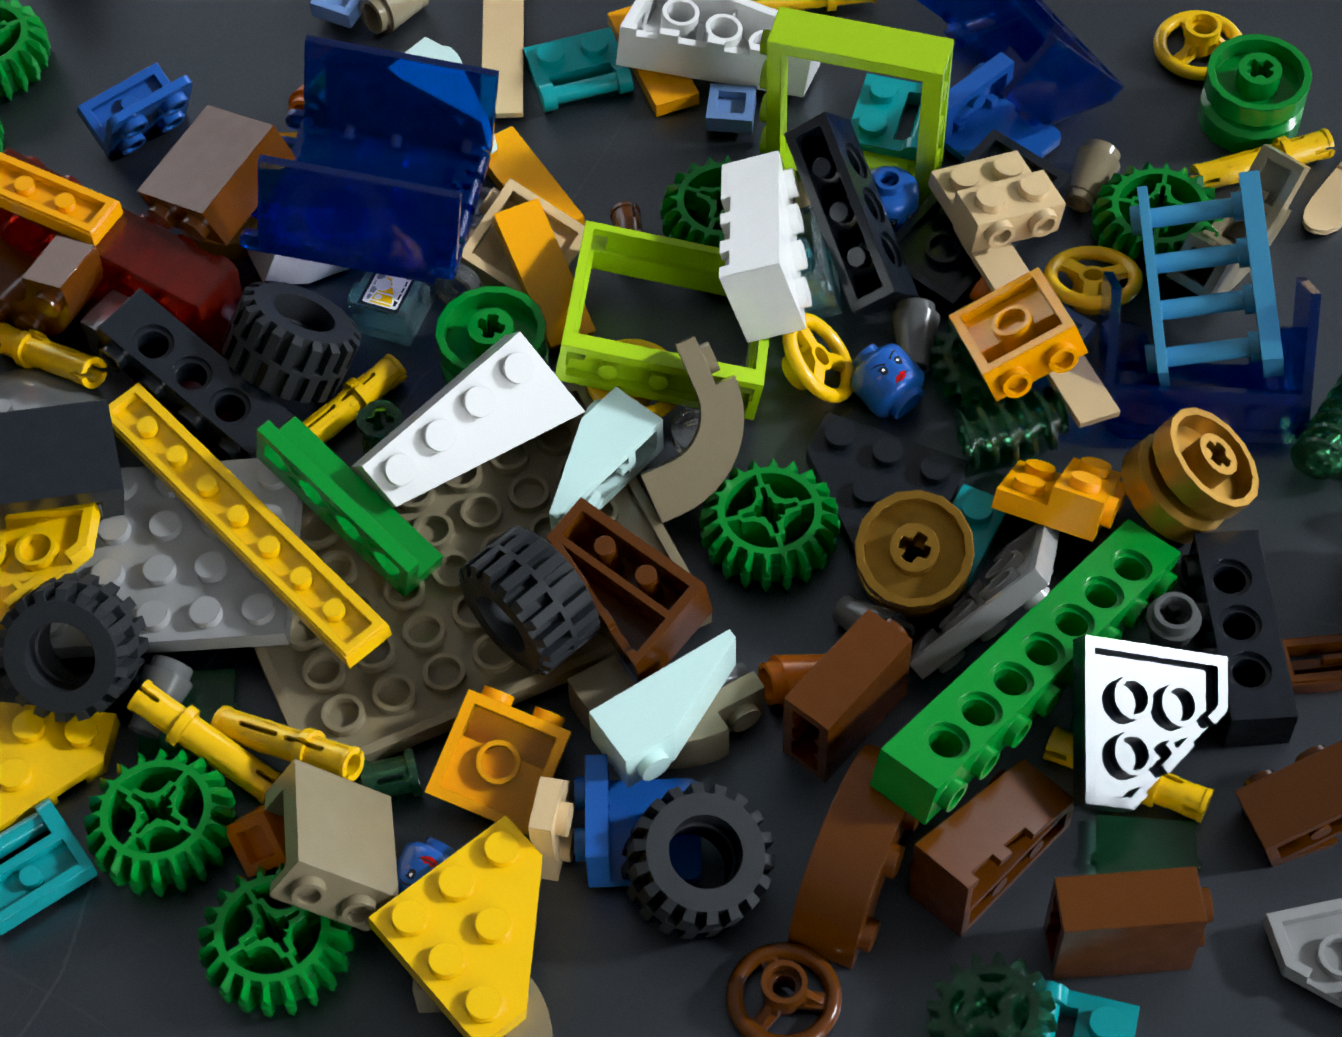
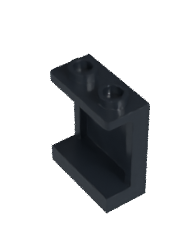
[0,399,125,530]

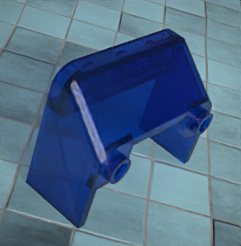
[917,0,1125,127]
[1098,271,1322,444]

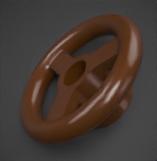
[726,942,842,1037]

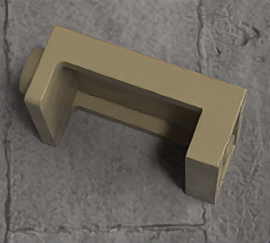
[265,759,399,931]

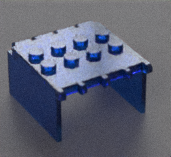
[239,35,499,284]

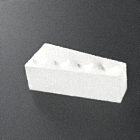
[616,0,820,97]
[719,151,812,343]
[351,331,585,507]

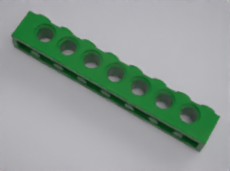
[869,519,1181,825]

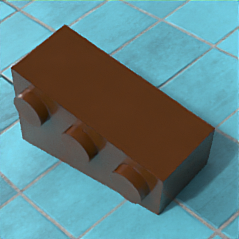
[546,497,713,682]
[1235,740,1342,867]
[909,758,1074,937]

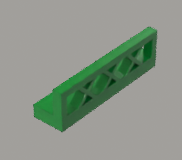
[256,416,443,597]

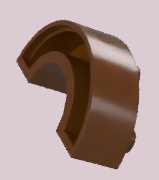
[0,235,103,337]
[788,744,919,969]

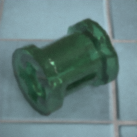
[356,400,403,455]
[360,747,423,797]

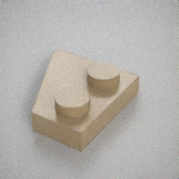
[528,776,575,881]

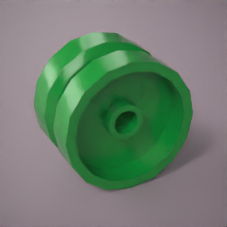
[1197,34,1313,153]
[435,286,551,386]

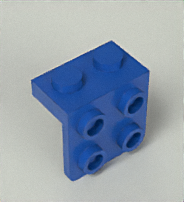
[944,52,1061,162]
[77,62,193,158]
[574,754,702,887]

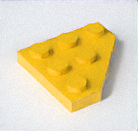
[0,502,101,630]
[0,702,120,833]
[368,815,543,1037]

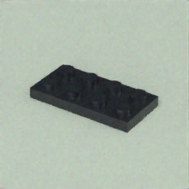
[895,129,1071,314]

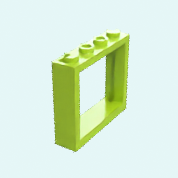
[759,6,954,205]
[555,220,770,420]

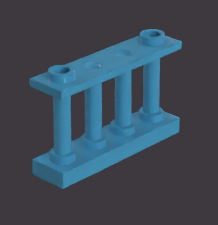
[1129,170,1284,391]

